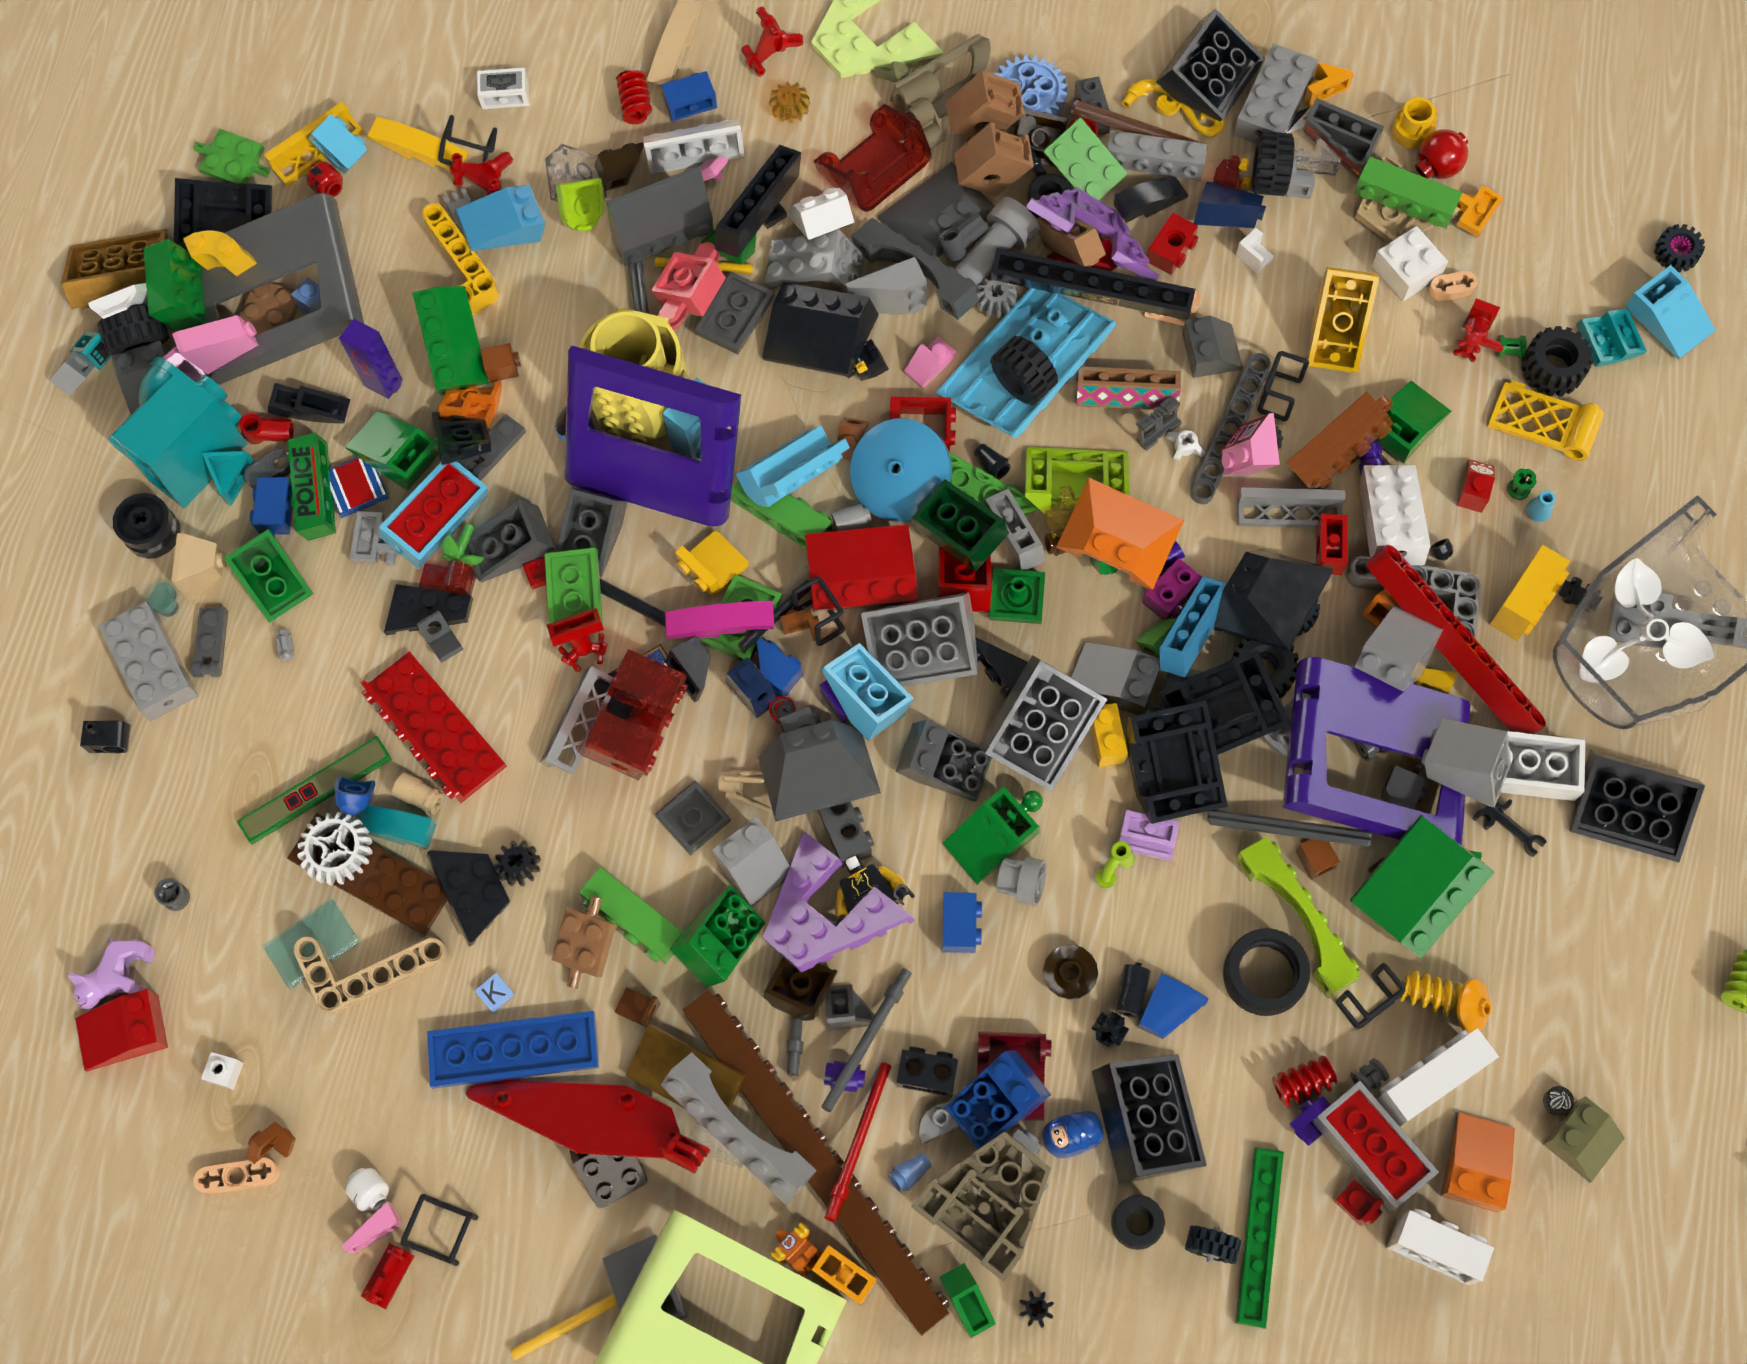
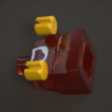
[1213,155,1252,190]

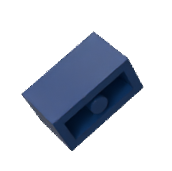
[661,71,717,122]
[250,477,293,535]
[943,892,982,953]

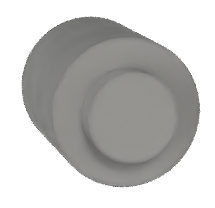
[831,503,872,531]

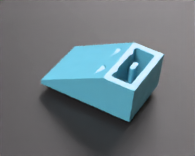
[1625,265,1716,360]

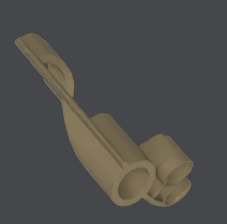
[892,34,991,151]

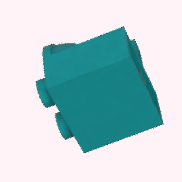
[107,356,247,509]

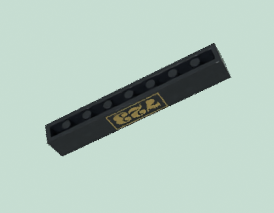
[991,248,1196,320]

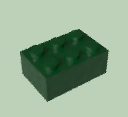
[911,479,1009,572]

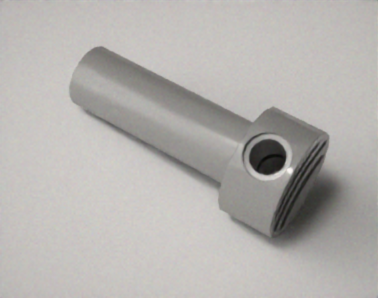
[955,197,1040,287]

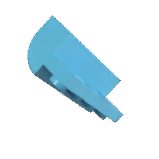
[736,425,850,507]

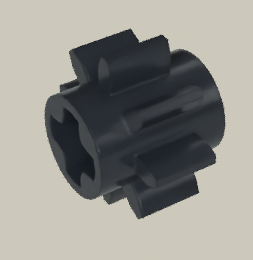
[1092,1011,1129,1047]
[1019,1291,1054,1328]

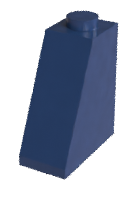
[1194,181,1266,228]

